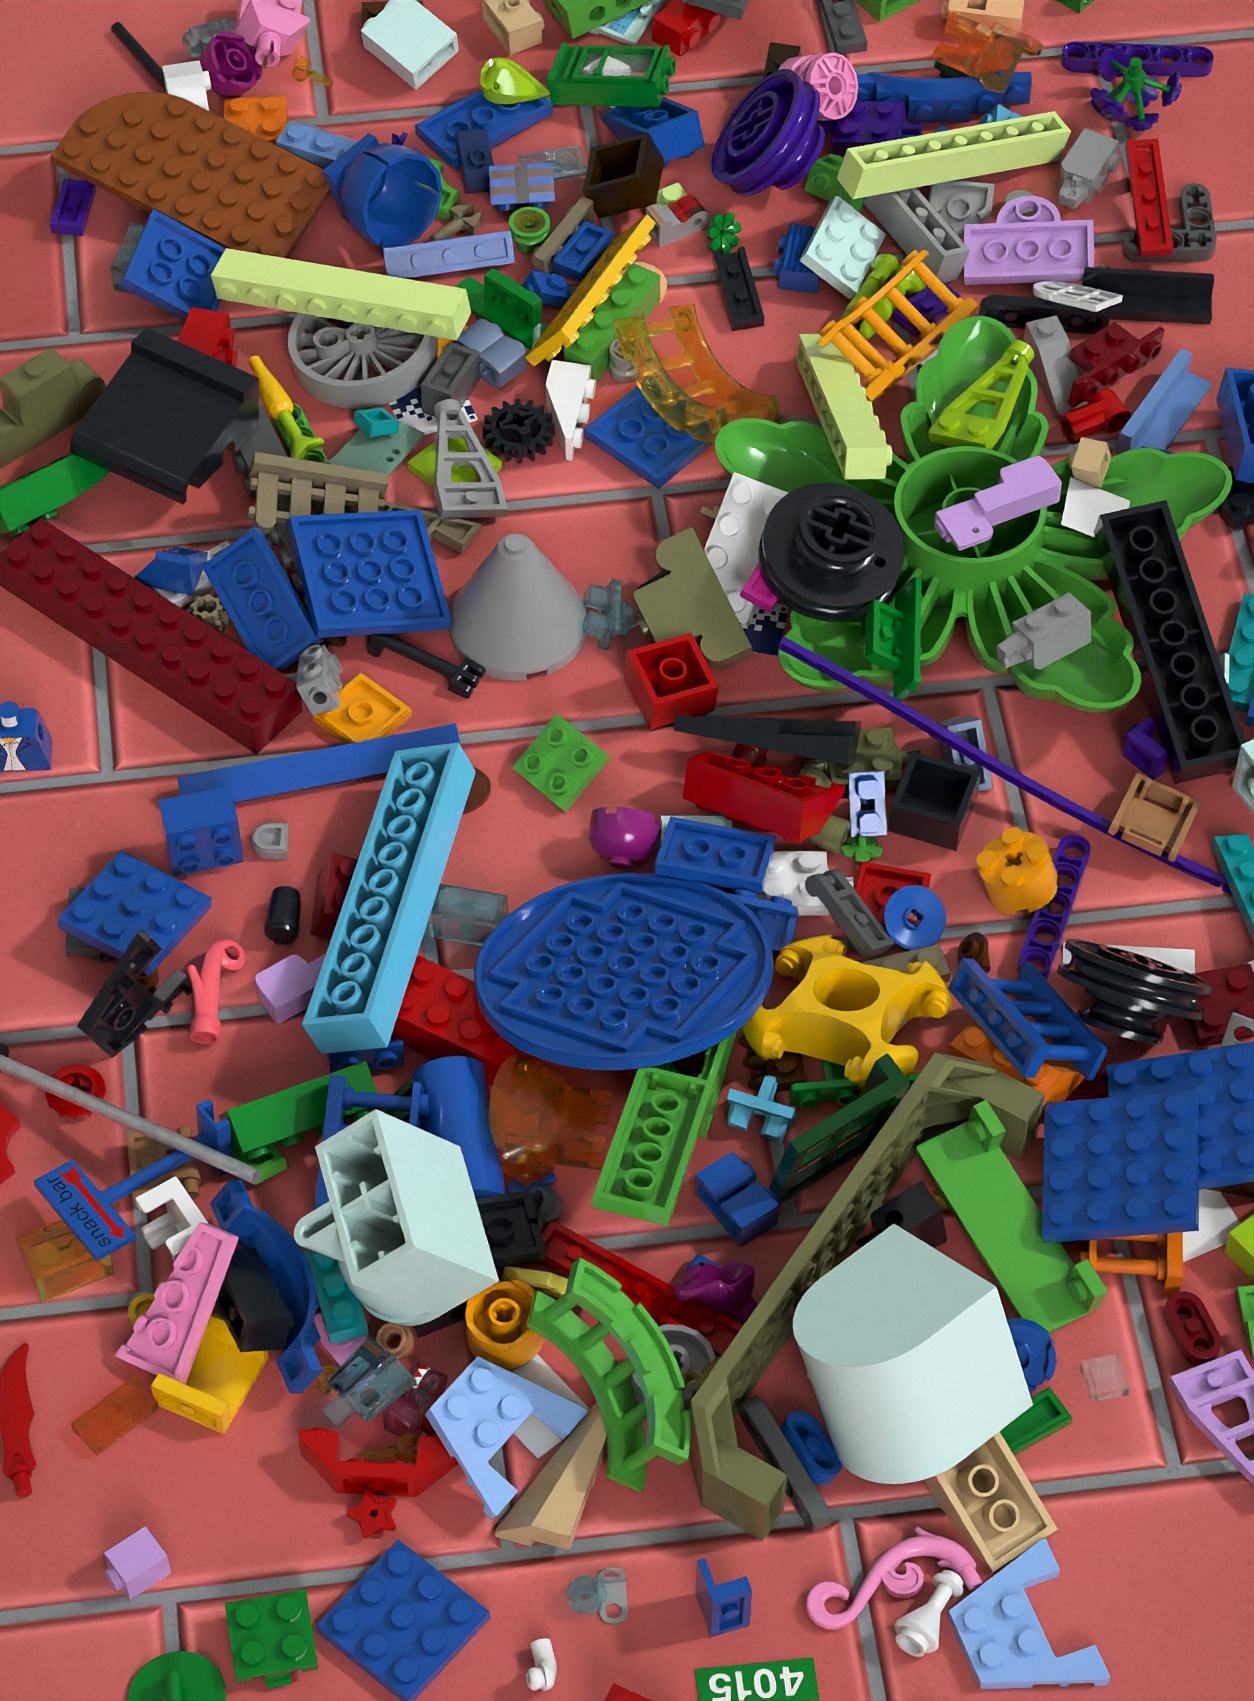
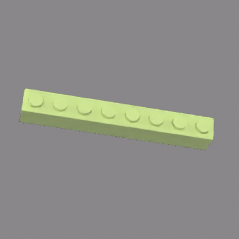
[837,111,1071,199]
[211,248,471,340]
[797,334,892,480]

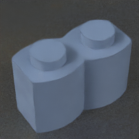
[453,318,527,389]

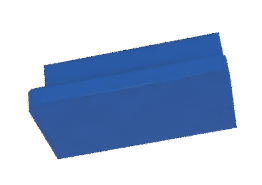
[696,1558,752,1637]

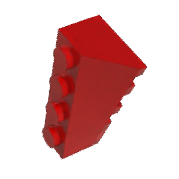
[682,751,845,843]

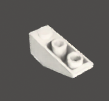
[546,360,596,461]

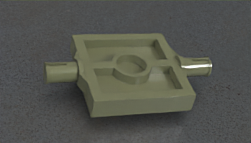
[801,727,922,794]

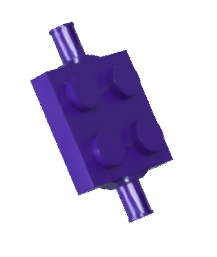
[816,100,923,152]

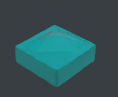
[353,407,400,437]

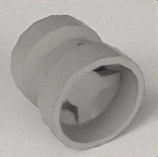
[609,336,642,383]

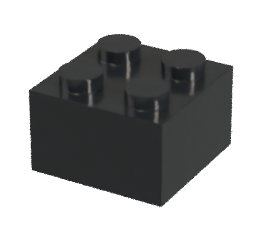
[888,752,981,851]

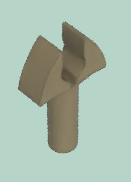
[430,204,482,241]

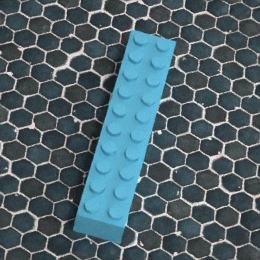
[302,742,476,1054]

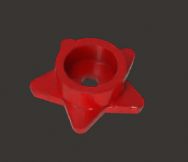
[346,1489,397,1539]

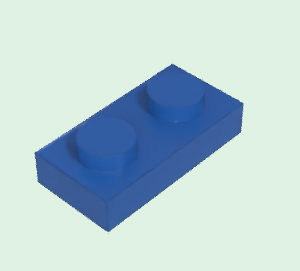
[553,221,613,282]

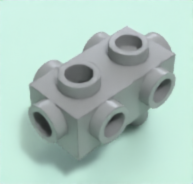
[286,645,343,716]

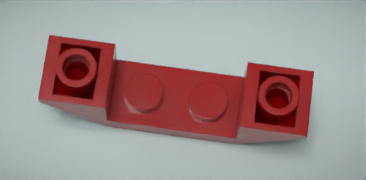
[298,1427,459,1497]

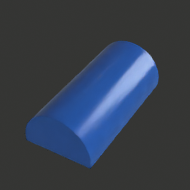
[411,1056,506,1199]

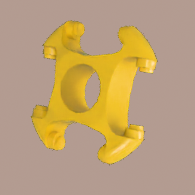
[741,935,952,1088]

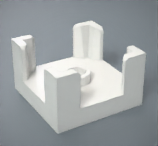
[135,1176,209,1262]

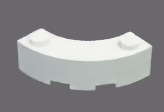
[162,60,211,111]

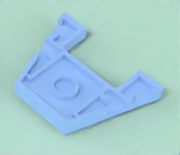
[425,1356,588,1521]
[948,1538,1111,1689]

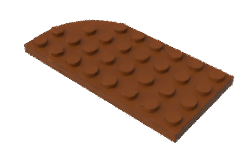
[51,92,331,258]

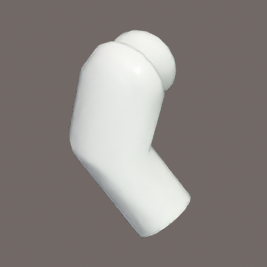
[526,1638,557,1691]

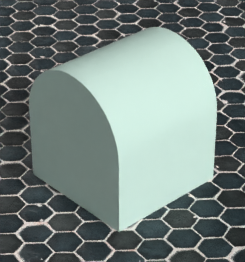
[793,1224,1033,1484]

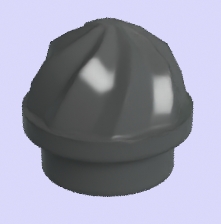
[529,1186,563,1224]

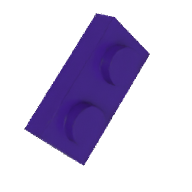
[50,179,96,236]
[892,279,962,337]

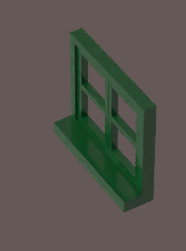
[769,1053,911,1205]

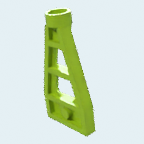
[928,340,1034,449]

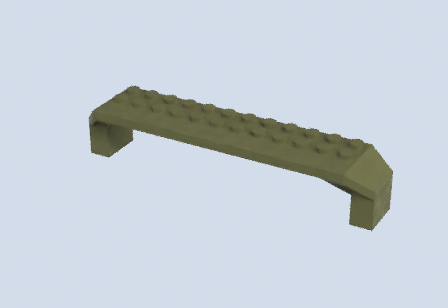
[689,1052,1045,1541]

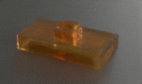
[71,1376,159,1456]

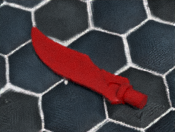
[0,1343,37,1497]

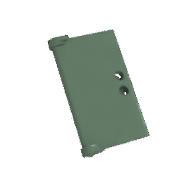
[326,412,425,475]

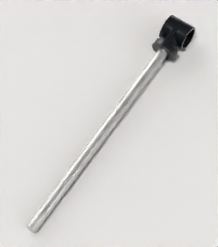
[0,1042,261,1184]

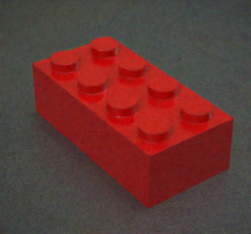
[391,955,535,1094]

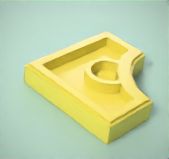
[501,1266,568,1298]

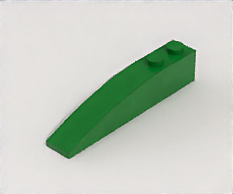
[0,453,111,537]

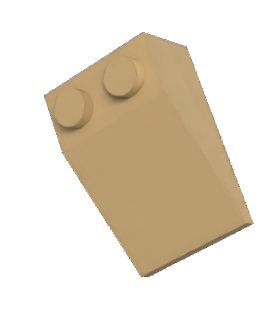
[923,1431,1058,1572]

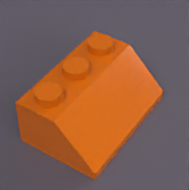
[949,1020,1085,1125]

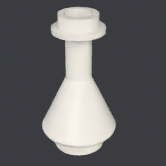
[895,1570,963,1657]

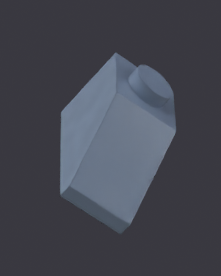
[936,714,993,792]

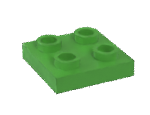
[512,714,611,812]

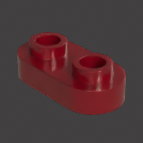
[1164,1291,1222,1366]

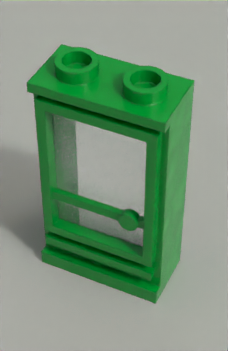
[547,43,676,107]

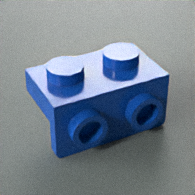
[727,889,799,953]

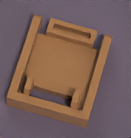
[1108,773,1202,863]

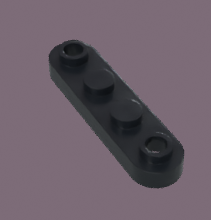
[979,294,1110,334]

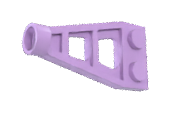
[1169,1349,1254,1486]

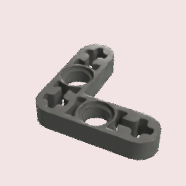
[1122,183,1216,262]

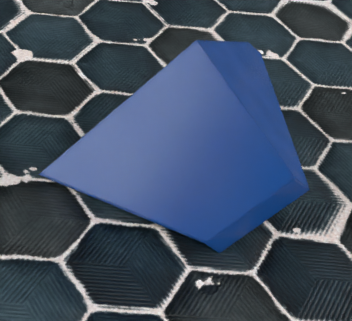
[134,546,208,596]

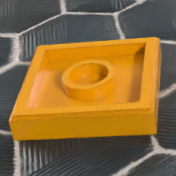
[312,672,412,744]

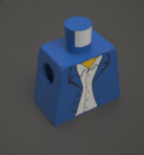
[0,701,52,772]

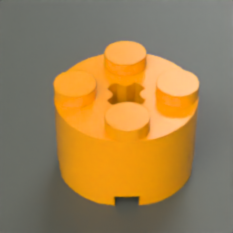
[976,827,1058,915]
[465,1278,544,1371]

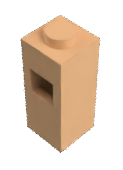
[941,0,1025,42]

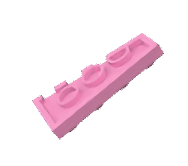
[115,1222,239,1385]

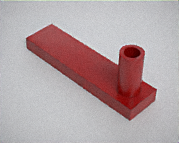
[1125,139,1173,257]

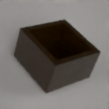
[583,132,664,218]

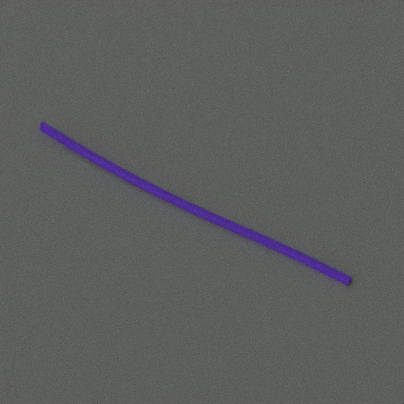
[778,637,1232,895]

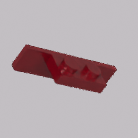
[1068,322,1165,408]

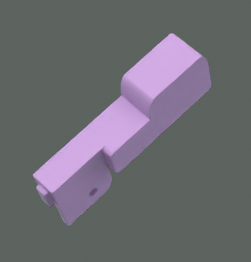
[934,456,1062,551]
[255,954,326,1024]

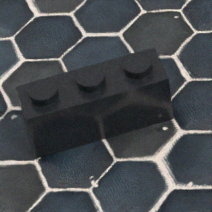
[215,1248,294,1352]

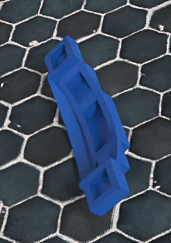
[857,70,1032,123]
[210,1180,323,1393]

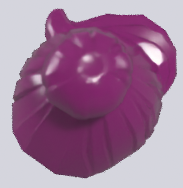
[673,1262,757,1324]

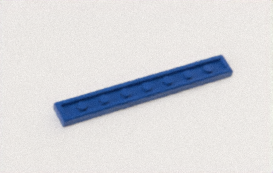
[177,723,461,804]

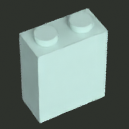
[361,0,459,90]

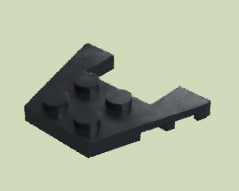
[77,929,193,1058]

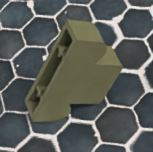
[0,348,106,469]
[633,527,754,670]

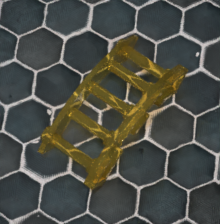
[613,303,781,443]

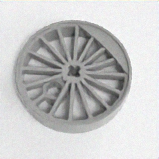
[288,313,438,409]

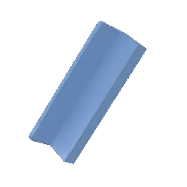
[1116,349,1212,455]

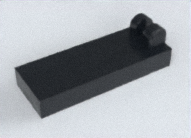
[712,247,765,331]

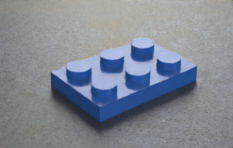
[654,816,776,894]

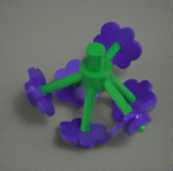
[1090,46,1182,131]

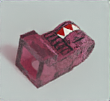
[382,1362,448,1444]

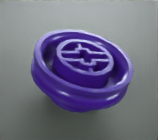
[711,69,825,197]

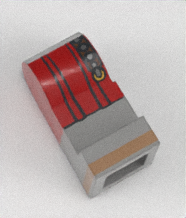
[645,195,710,248]

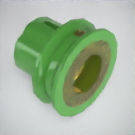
[509,207,551,254]

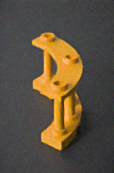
[817,250,980,401]

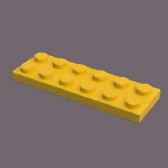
[525,214,656,366]

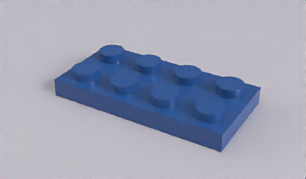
[415,89,553,169]
[202,527,323,672]

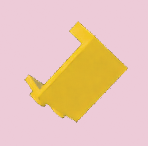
[151,1313,269,1434]

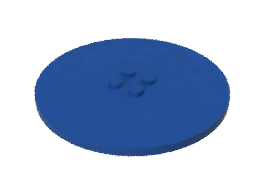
[474,873,774,1070]

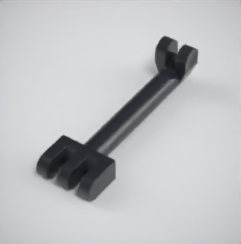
[367,634,486,698]

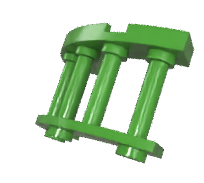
[526,1257,691,1492]

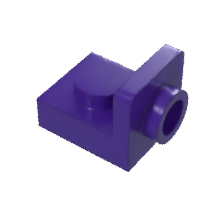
[1122,717,1168,780]

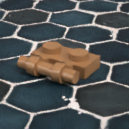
[126,1127,201,1205]

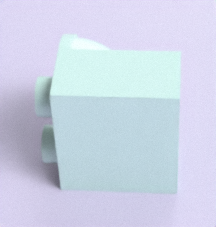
[294,1109,499,1326]

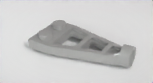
[434,399,508,518]

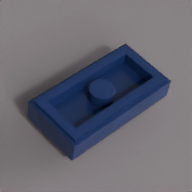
[454,129,494,194]

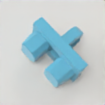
[727,1075,797,1142]

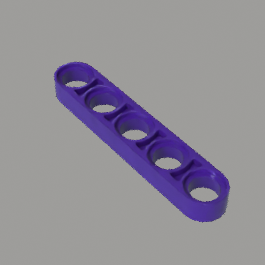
[1061,41,1214,77]
[1017,834,1091,980]

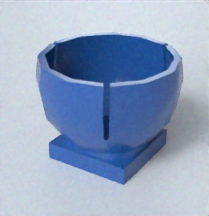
[322,133,442,248]

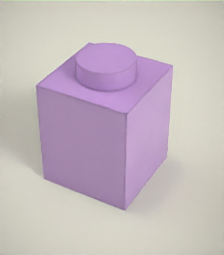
[104,1526,171,1600]

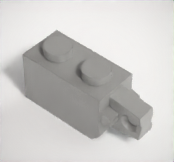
[1058,128,1121,209]
[997,592,1091,670]

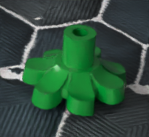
[705,212,742,254]

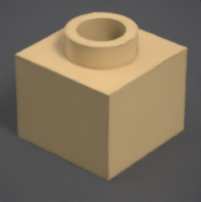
[1068,437,1111,488]

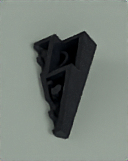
[674,716,861,765]

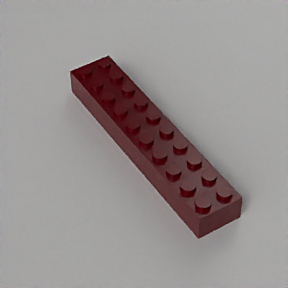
[0,518,303,754]

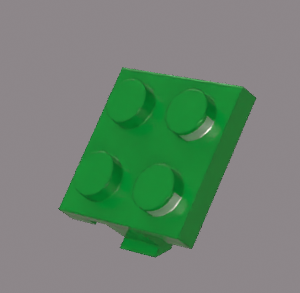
[225,1589,318,1688]

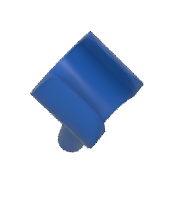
[506,1173,557,1194]

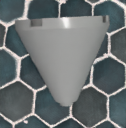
[449,534,587,681]

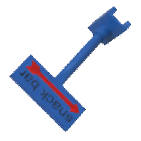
[33,1099,232,1262]

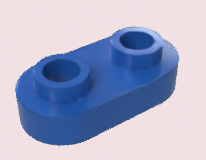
[780,1411,842,1485]

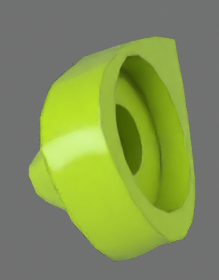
[480,57,550,104]

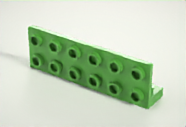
[915,1100,1108,1334]

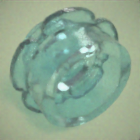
[566,1575,607,1615]

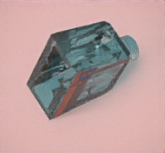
[321,1337,417,1428]

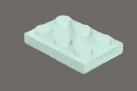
[799,195,886,299]

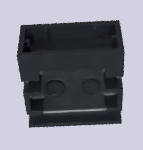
[70,327,259,505]

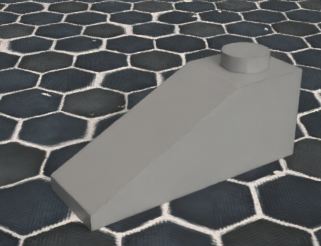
[1024,315,1088,420]

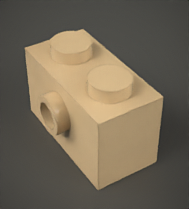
[481,0,545,55]

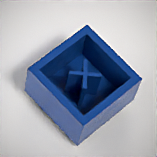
[158,786,244,876]

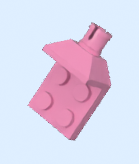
[234,0,310,67]

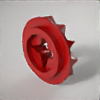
[45,1064,106,1120]

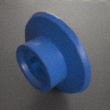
[884,885,946,950]

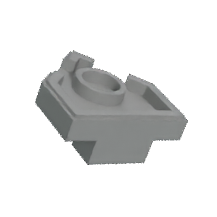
[928,180,995,238]

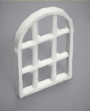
[1033,281,1123,312]

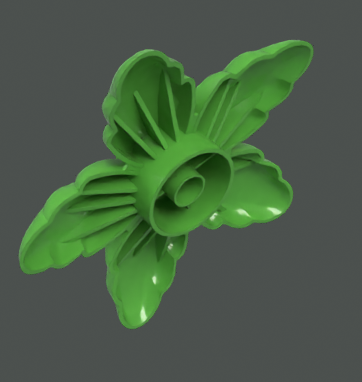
[715,316,1232,713]

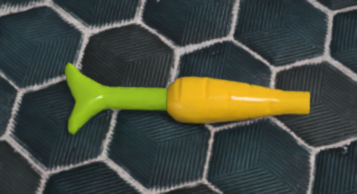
[248,356,324,459]

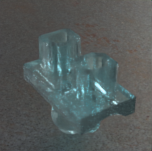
[583,579,639,650]

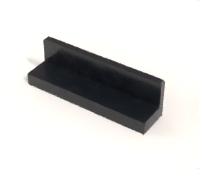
[1082,267,1214,325]

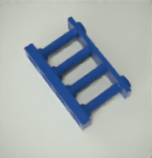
[948,958,1108,1080]
[314,1075,430,1210]

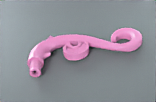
[806,1527,983,1630]

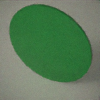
[127,1651,226,1701]

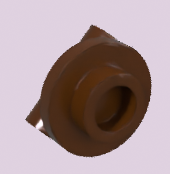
[958,932,991,973]

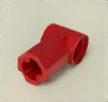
[1059,388,1131,441]

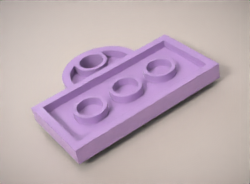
[964,196,1094,285]

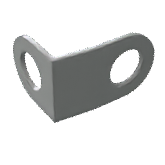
[597,1567,628,1625]

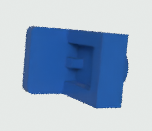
[521,270,572,307]

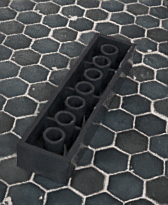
[1094,500,1246,784]

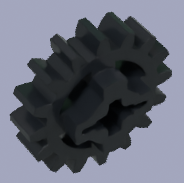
[482,399,555,463]

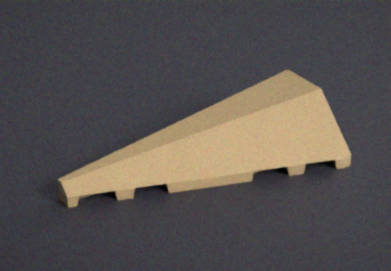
[495,1378,628,1550]

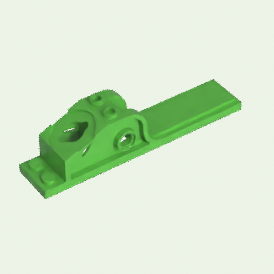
[591,1031,737,1226]

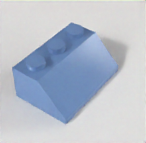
[276,121,359,170]

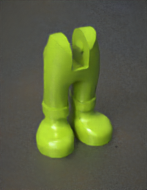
[841,254,926,340]

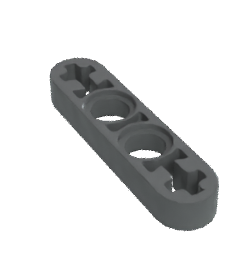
[738,1395,832,1532]

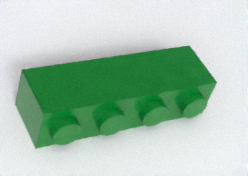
[219,1061,378,1161]

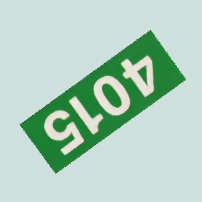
[695,1657,819,1701]

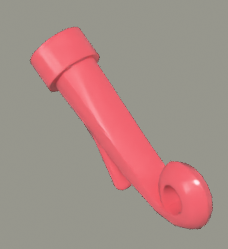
[187,939,245,1045]

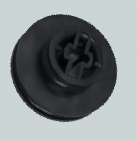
[758,483,905,622]
[1057,939,1214,1045]

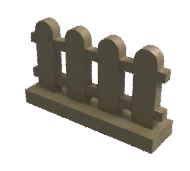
[247,452,389,535]

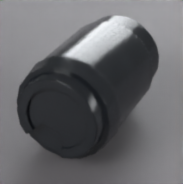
[264,886,301,945]

